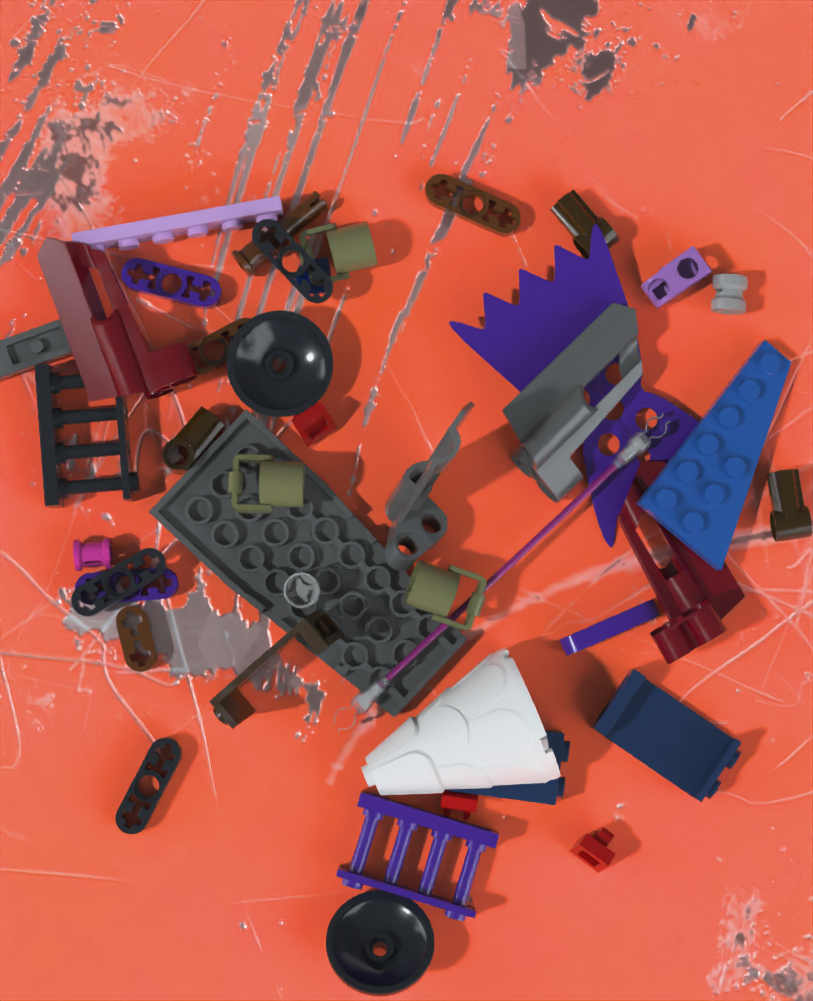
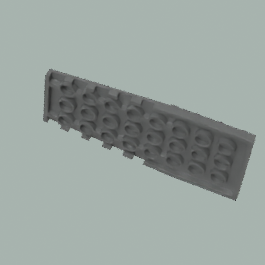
[149,409,466,717]

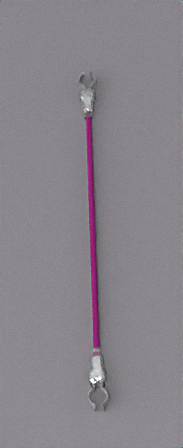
[331,414,671,733]

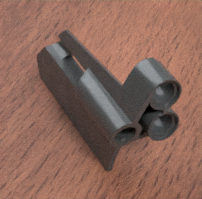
[502,302,643,503]
[385,401,475,571]

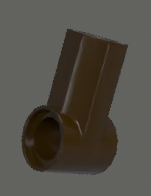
[550,189,619,259]
[162,406,225,475]
[766,469,812,542]

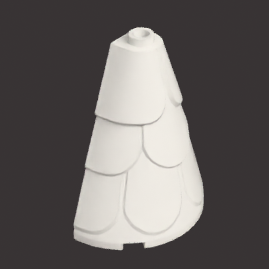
[361,647,561,795]

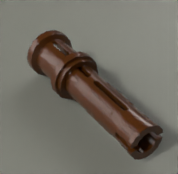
[231,191,329,277]

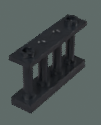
[34,364,140,509]

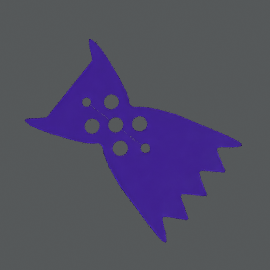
[449,224,699,547]

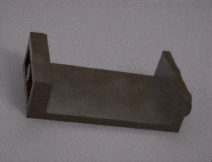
[209,608,344,729]

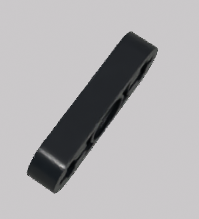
[252,219,334,304]
[71,548,168,617]
[115,737,183,834]

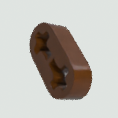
[116,605,158,672]

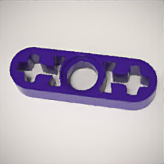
[121,258,222,310]
[75,567,179,605]
[559,599,660,656]

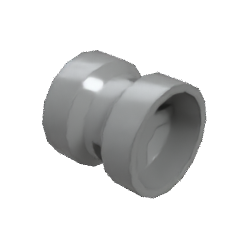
[710,274,748,315]
[283,572,321,609]

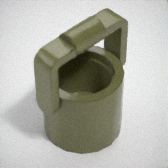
[298,221,378,286]
[228,454,305,513]
[404,560,487,631]

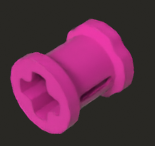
[73,538,113,571]

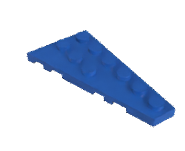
[636,340,792,571]

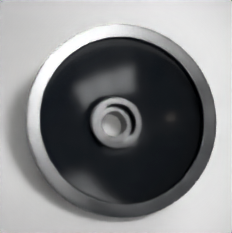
[226,310,333,417]
[326,890,435,996]

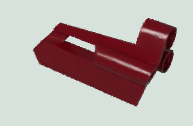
[37,237,199,402]
[617,461,745,664]

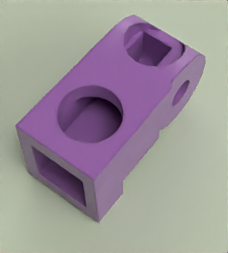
[641,246,712,309]

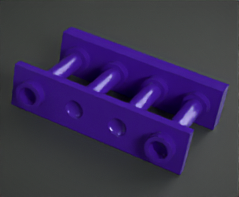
[336,790,499,922]

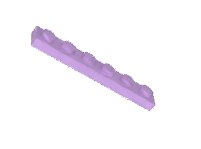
[71,196,284,252]

